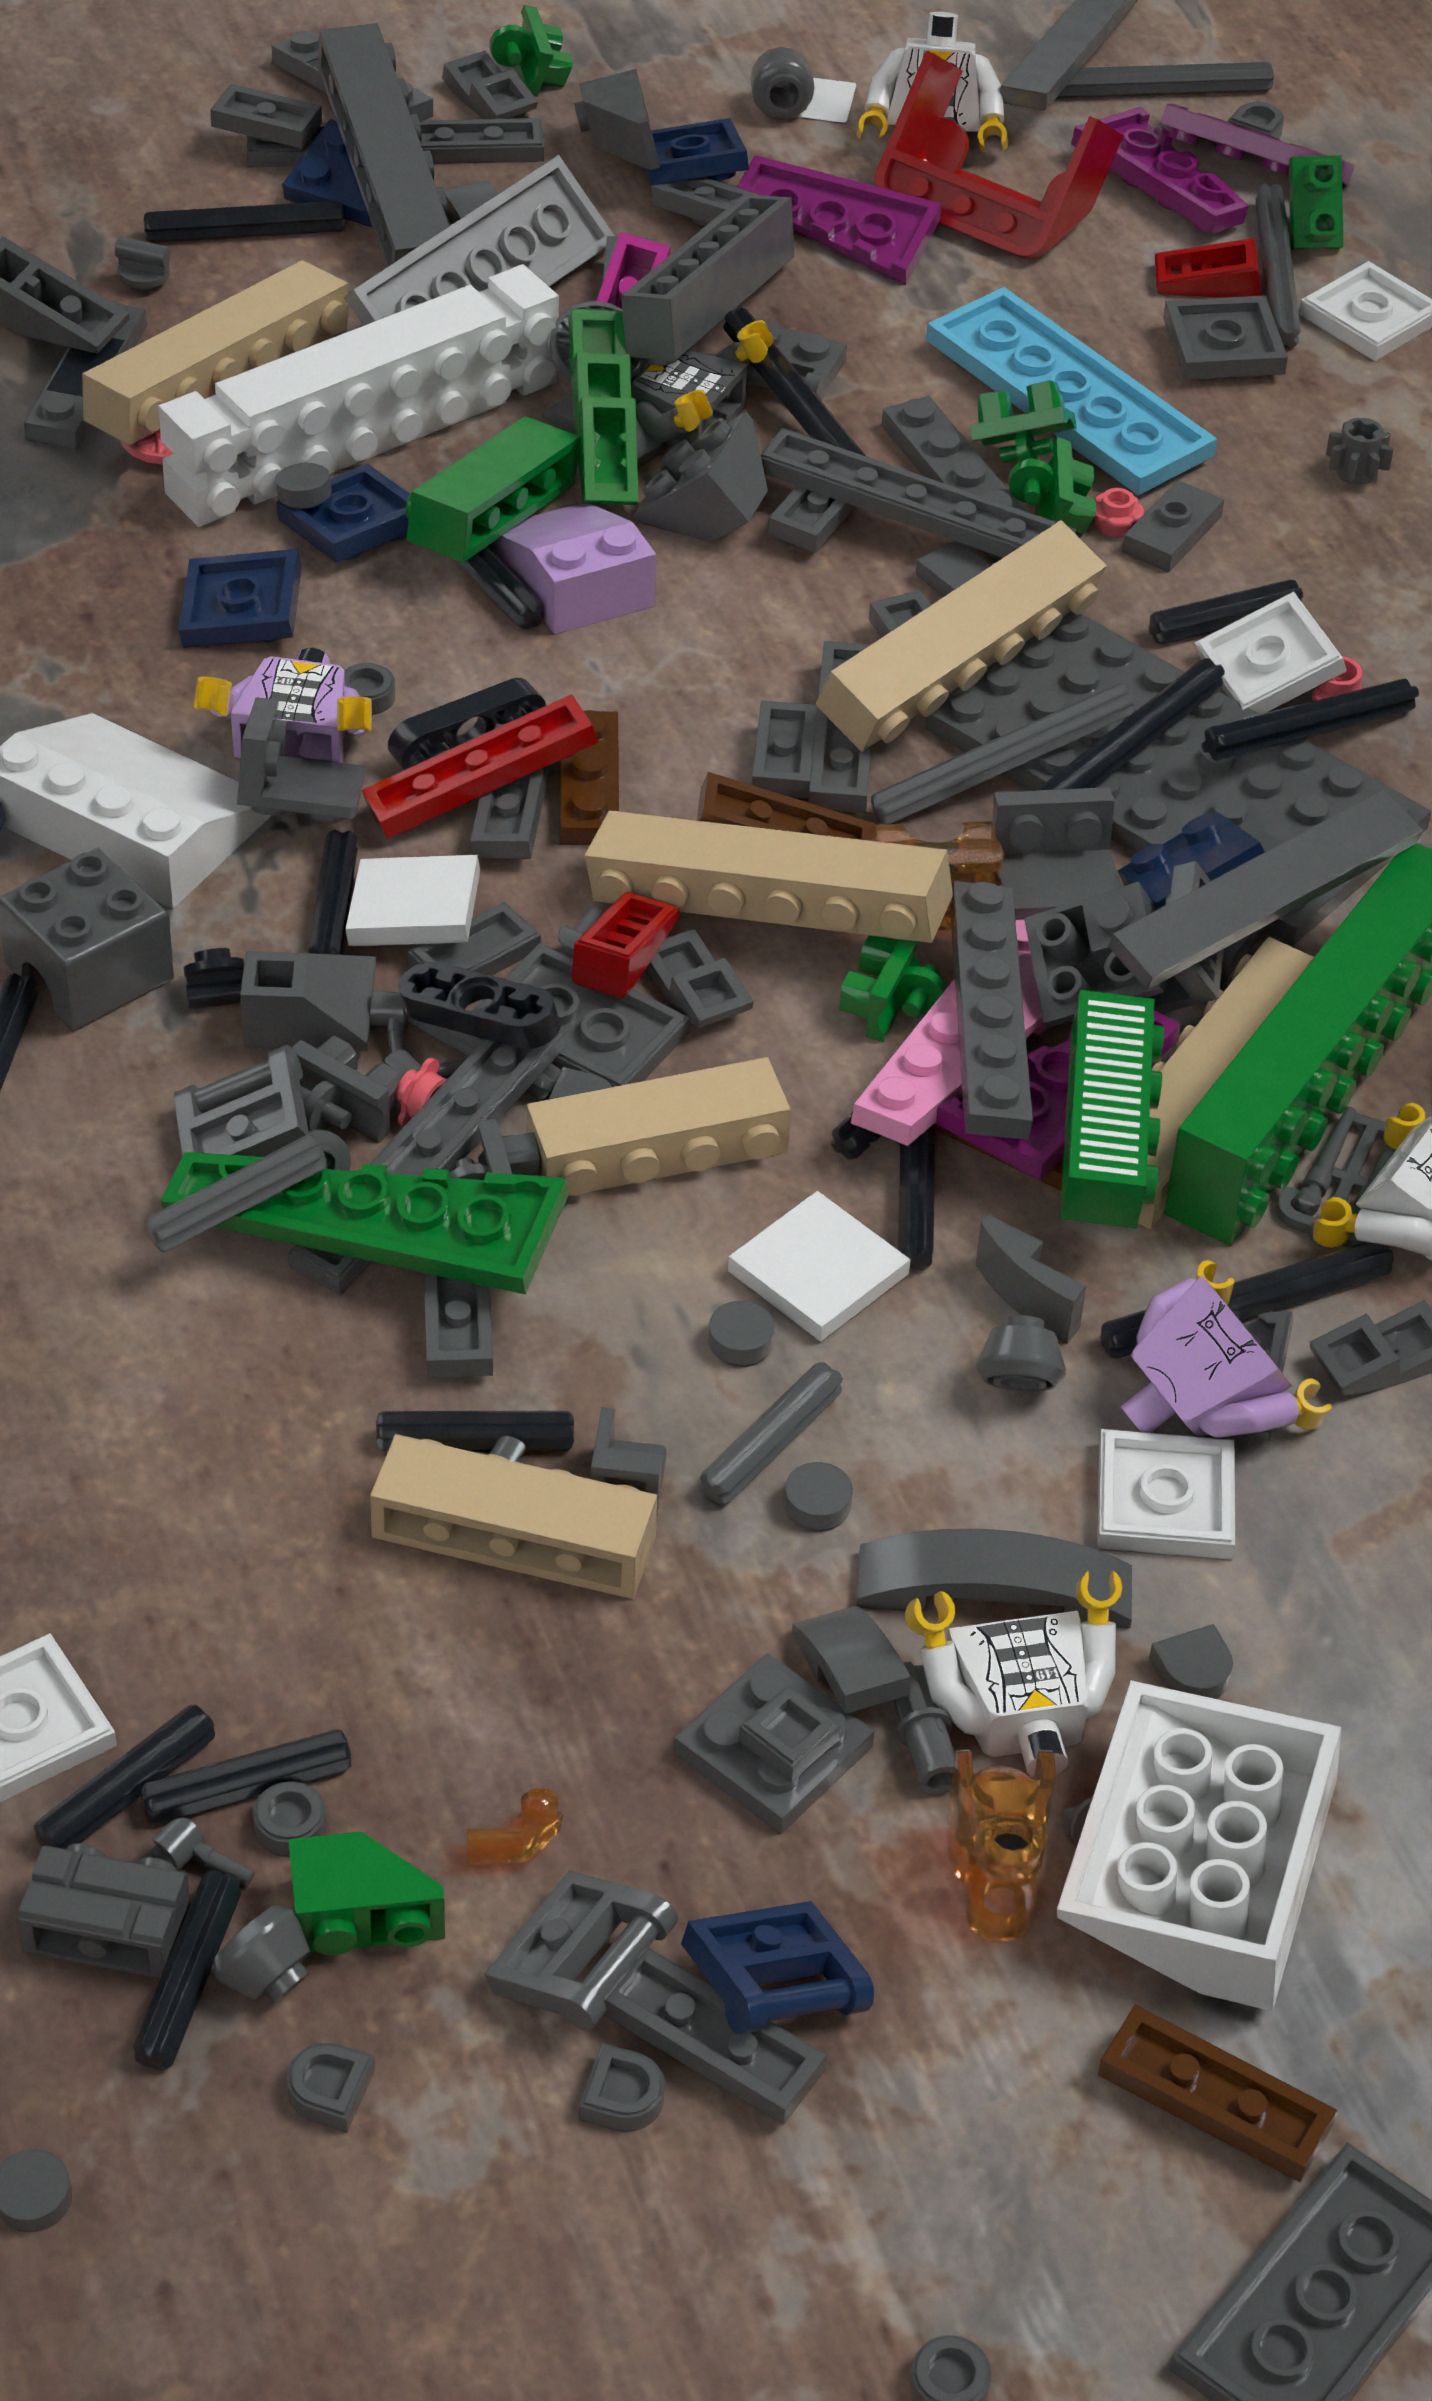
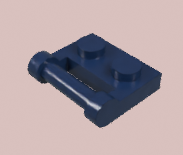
[681,1901,874,2034]

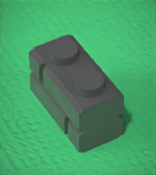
[17,1844,190,1979]

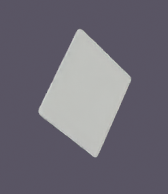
[797,78,856,123]

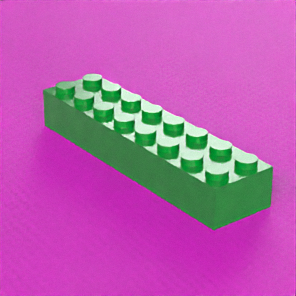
[1164,843,1432,1246]

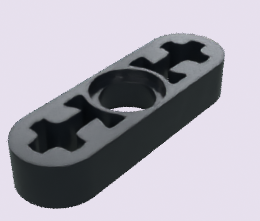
[388,678,546,770]
[398,962,561,1049]

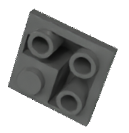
[633,411,768,543]
[1024,882,1167,1028]
[240,951,376,1052]

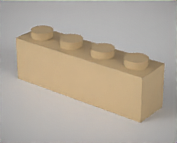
[527,1057,791,1196]
[370,1434,657,1599]

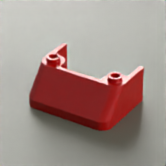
[875,51,1124,259]

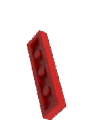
[361,694,598,839]

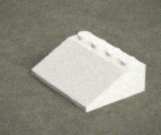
[0,713,272,909]
[1057,1680,1341,2011]

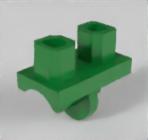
[489,5,573,96]
[1289,155,1344,250]
[970,381,1077,463]
[1008,437,1096,535]
[839,935,947,1042]

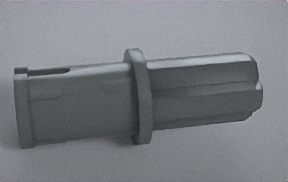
[894,1661,963,1795]

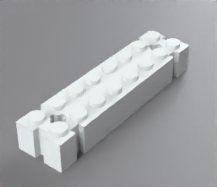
[158,264,559,527]

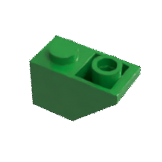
[288,1831,445,1955]

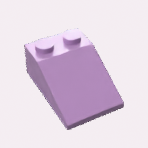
[491,503,656,635]

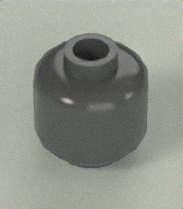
[750,47,815,120]

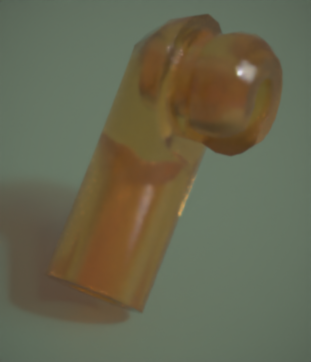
[467,1788,563,1865]

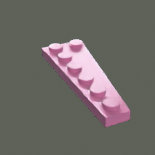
[851,919,1047,1146]

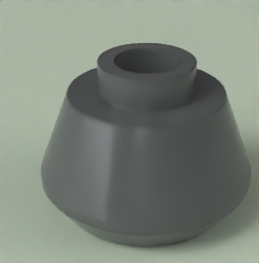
[976,1315,1066,1392]
[213,1905,311,2003]

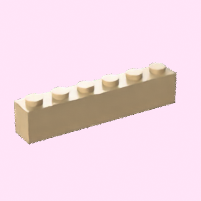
[82,260,349,445]
[815,520,1107,752]
[585,810,953,943]
[1138,937,1314,1230]

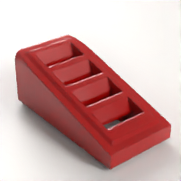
[1155,238,1262,298]
[571,892,679,998]

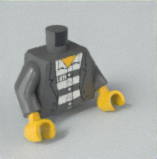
[631,320,774,448]

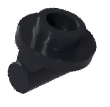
[183,948,244,1009]

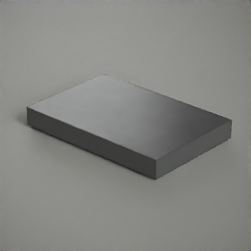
[473,943,690,1087]

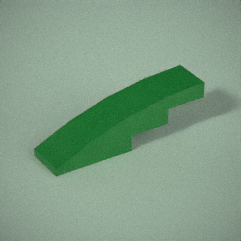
[568,309,638,505]

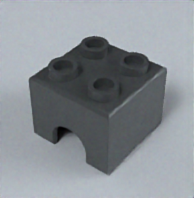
[0,847,174,1031]

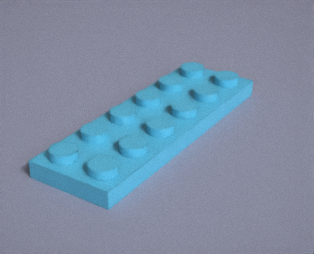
[926,287,1217,496]

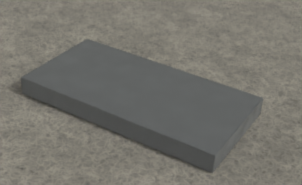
[1170,2142,1432,2401]

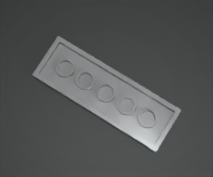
[344,155,615,326]

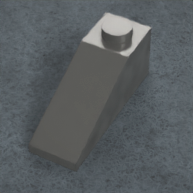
[574,69,660,170]
[0,236,130,354]

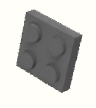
[1163,296,1288,380]
[674,1653,875,1834]

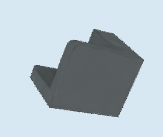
[591,1407,666,1515]

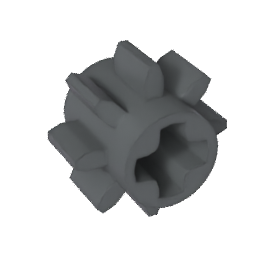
[1326,418,1394,485]

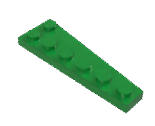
[160,1152,569,1295]

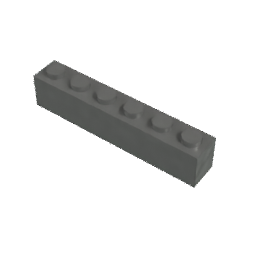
[318,23,452,268]
[622,194,794,366]

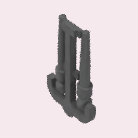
[1277,1107,1396,1247]

